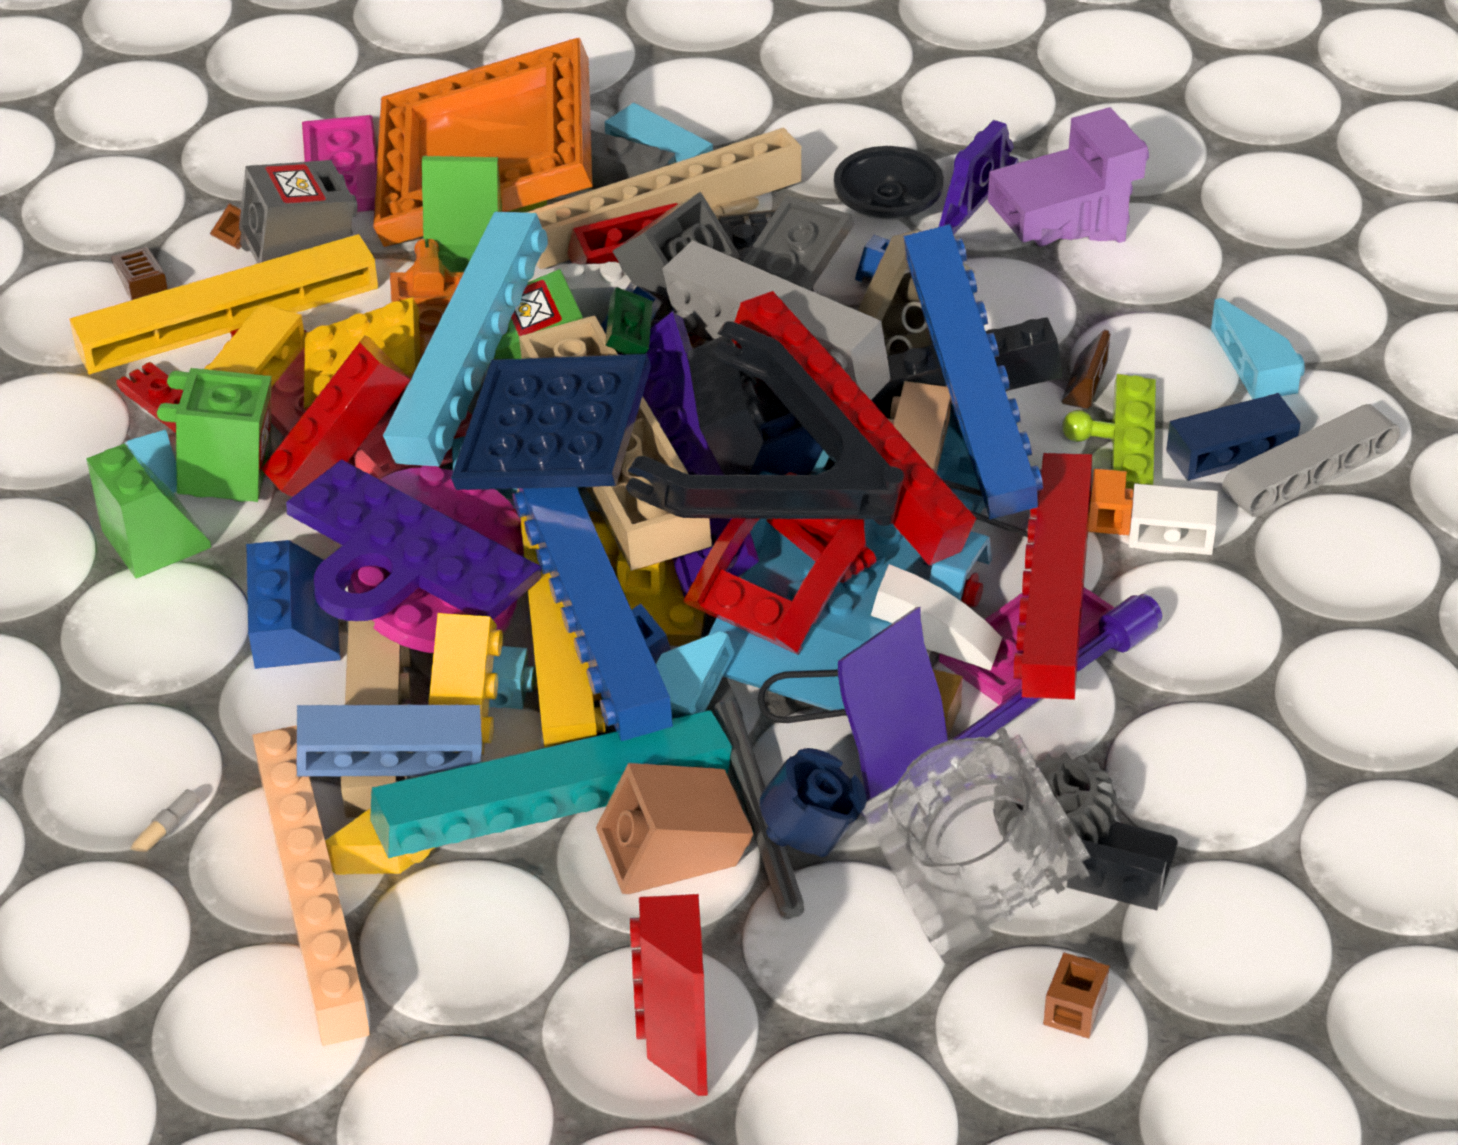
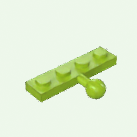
[1062,374,1156,493]

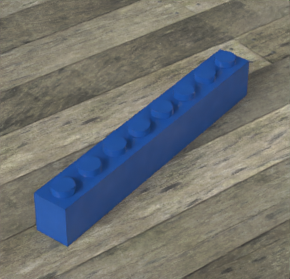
[904,224,1043,520]
[513,487,673,741]

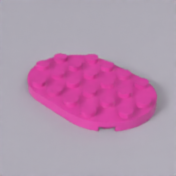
[347,466,524,653]

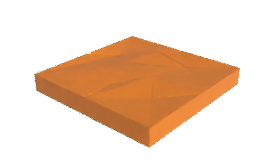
[373,37,592,247]

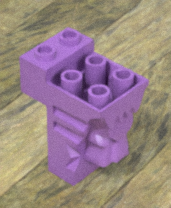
[988,107,1149,247]

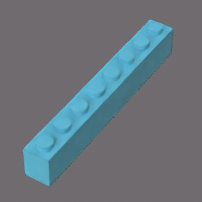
[383,212,548,467]

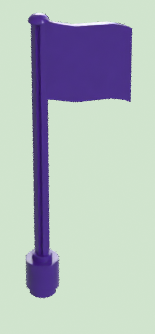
[838,594,1162,822]

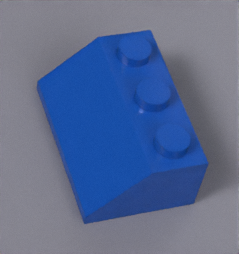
[246,540,341,669]

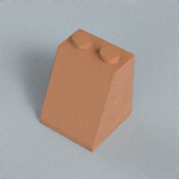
[596,763,753,894]

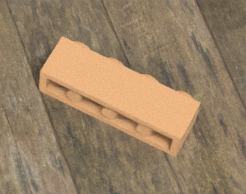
[888,381,951,474]

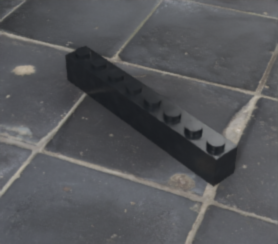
[756,317,1062,422]

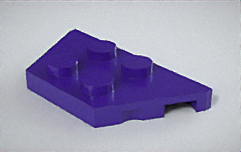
[939,119,1019,235]

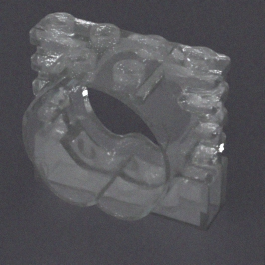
[862,726,1090,963]

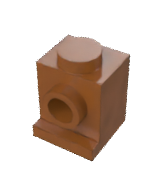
[1043,952,1110,1039]

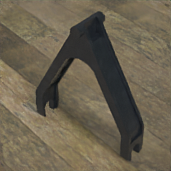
[626,321,904,526]

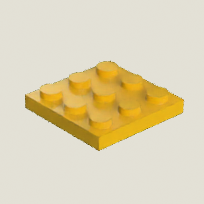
[304,297,421,410]

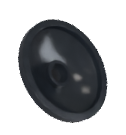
[833,146,944,220]

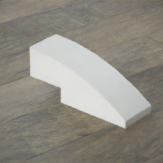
[871,564,1002,670]

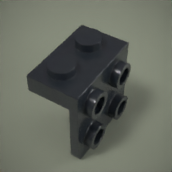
[1066,822,1178,911]

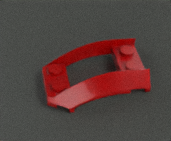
[683,472,867,655]

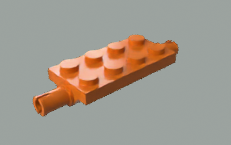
[390,239,464,358]

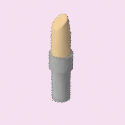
[130,789,199,852]

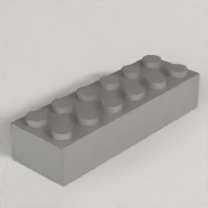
[662,240,891,400]

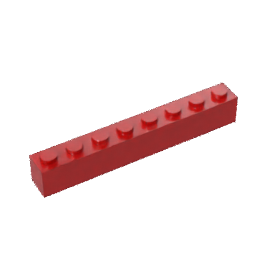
[731,291,976,566]
[1013,453,1092,700]

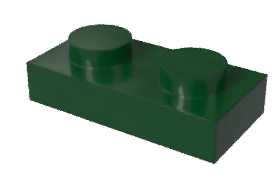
[605,287,653,355]

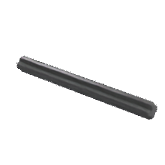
[714,699,805,919]

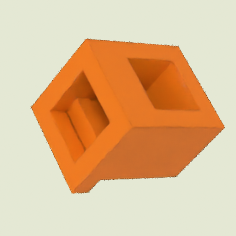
[1088,469,1133,536]

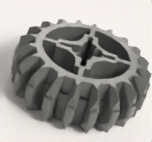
[993,752,1118,862]

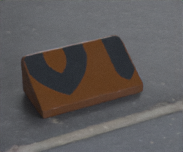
[1061,330,1111,409]

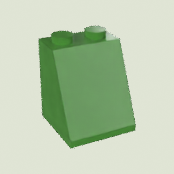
[86,443,211,579]

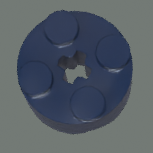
[760,748,866,857]

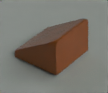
[210,203,242,250]

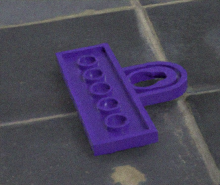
[286,459,541,621]

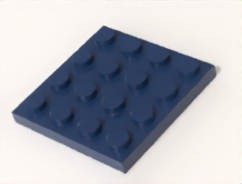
[451,354,651,490]

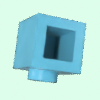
[489,646,536,709]

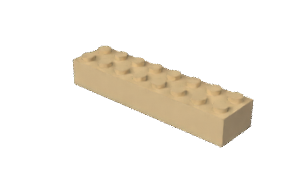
[519,315,712,571]

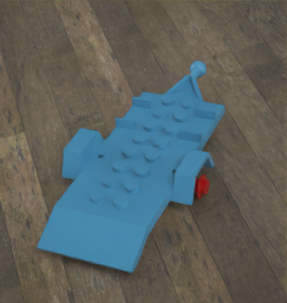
[708,404,992,716]

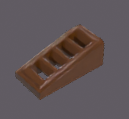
[111,247,168,300]

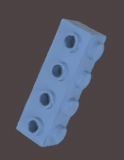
[297,705,482,776]

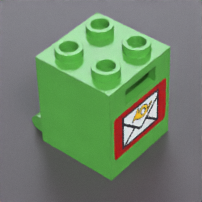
[489,269,583,365]
[157,368,272,502]

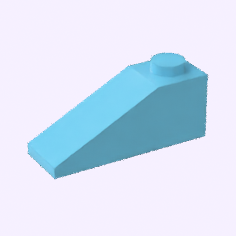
[1211,298,1305,399]

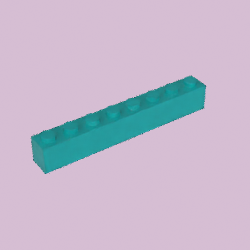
[370,710,732,858]

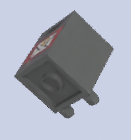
[239,160,358,264]

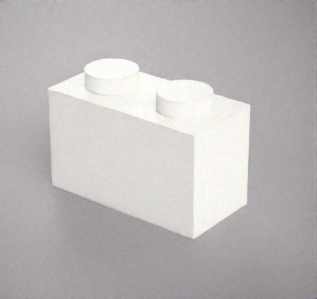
[1129,484,1218,555]

